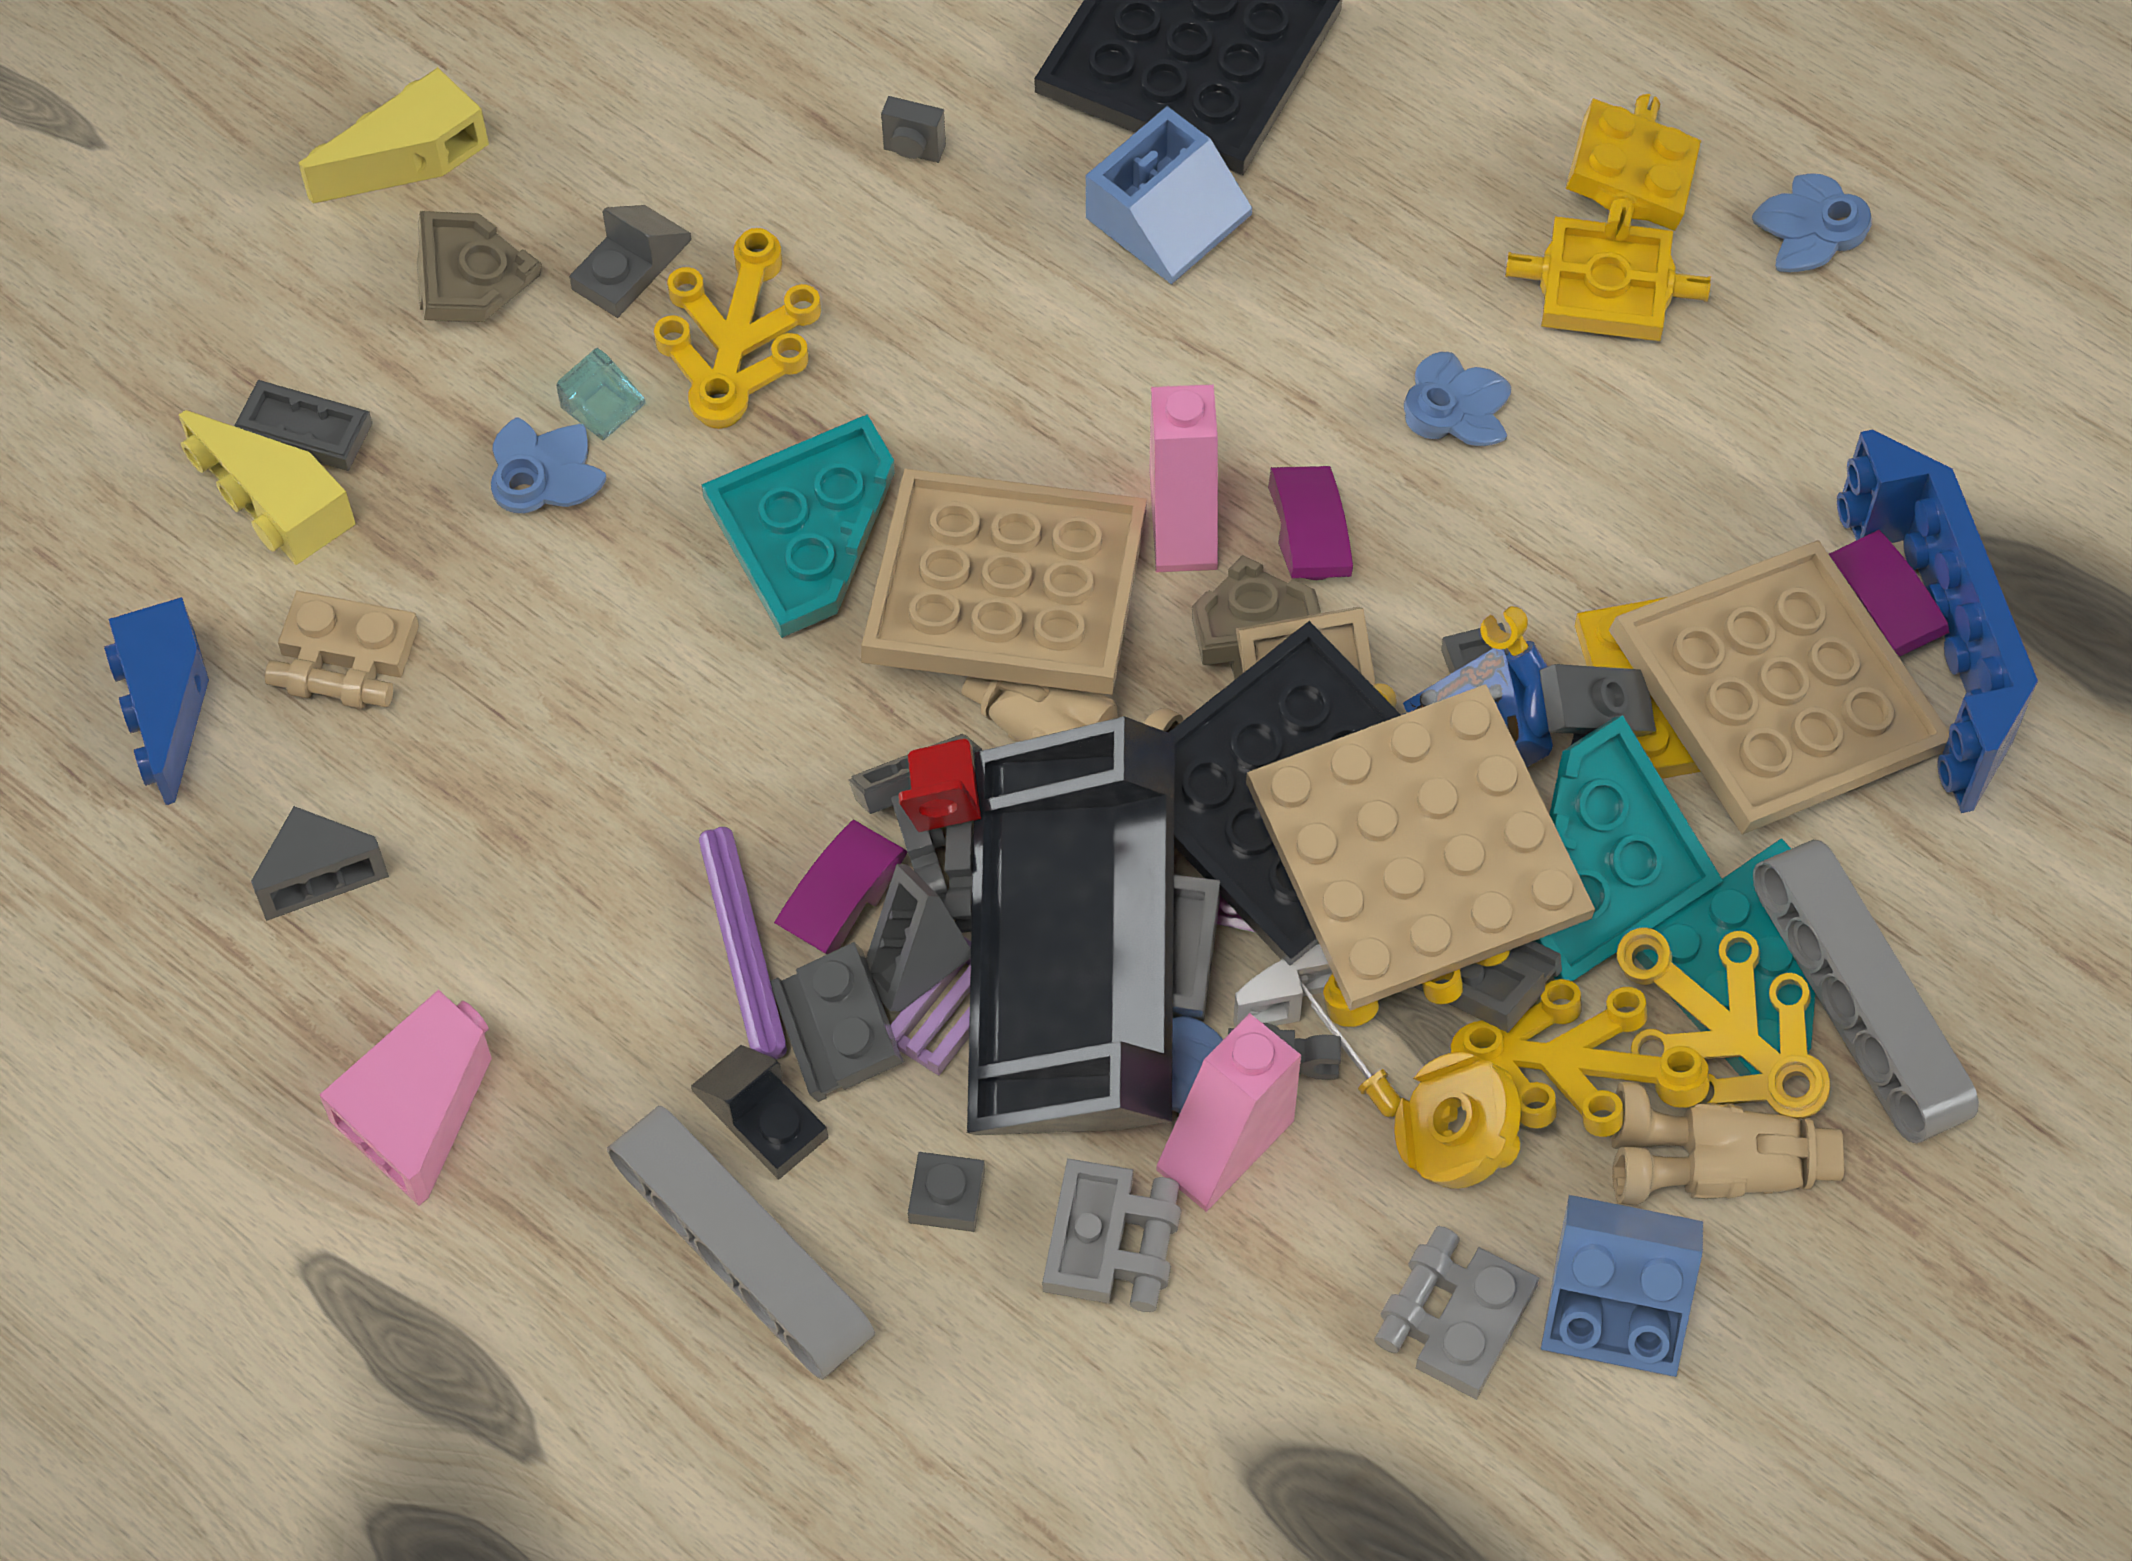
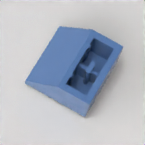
[1086,106,1252,284]
[1541,1195,1703,1377]

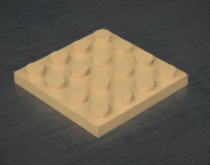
[861,468,1147,695]
[1609,540,1949,835]
[1246,684,1595,1011]

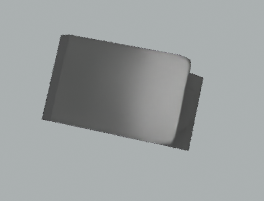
[569,205,692,318]

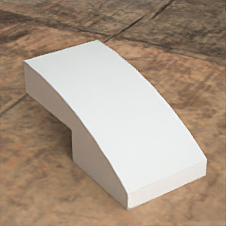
[1233,944,1332,1027]

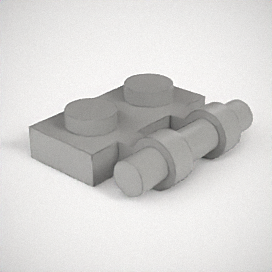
[1042,1158,1181,1312]
[1374,1226,1539,1400]

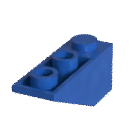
[104,597,209,805]

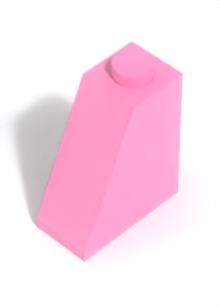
[1149,384,1218,572]
[319,989,492,1206]
[1156,1013,1301,1212]

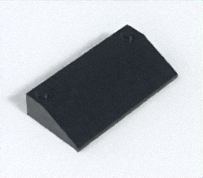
[967,716,1175,1135]

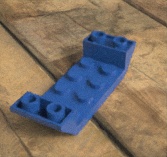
[1837,429,2038,813]

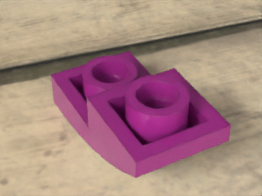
[1268,466,1353,581]
[1829,530,1949,657]
[774,819,908,954]

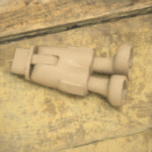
[961,677,1184,742]
[1611,1082,1844,1205]

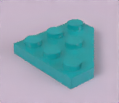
[701,414,895,638]
[1534,715,1723,981]
[1635,838,1815,1076]

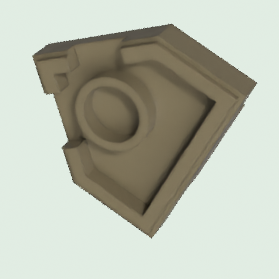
[417,211,542,322]
[1192,555,1321,679]

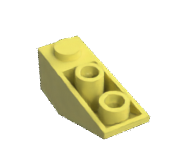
[298,67,489,204]
[179,410,356,565]

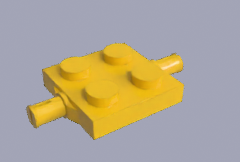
[1565,94,1701,241]
[1505,216,1711,341]

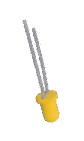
[1300,980,1401,1117]

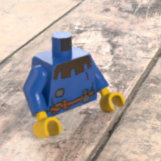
[1373,606,1553,767]

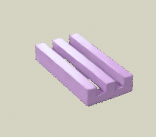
[890,936,971,1076]

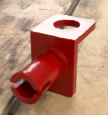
[898,739,981,832]

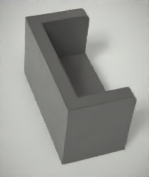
[1173,875,1221,1021]

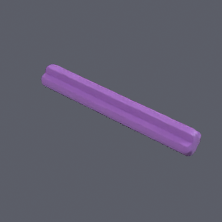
[699,826,787,1059]

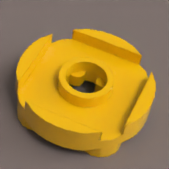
[1394,1052,1521,1189]

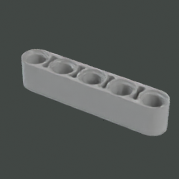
[1753,839,1979,1144]
[607,1105,875,1380]

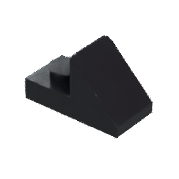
[691,1045,828,1180]

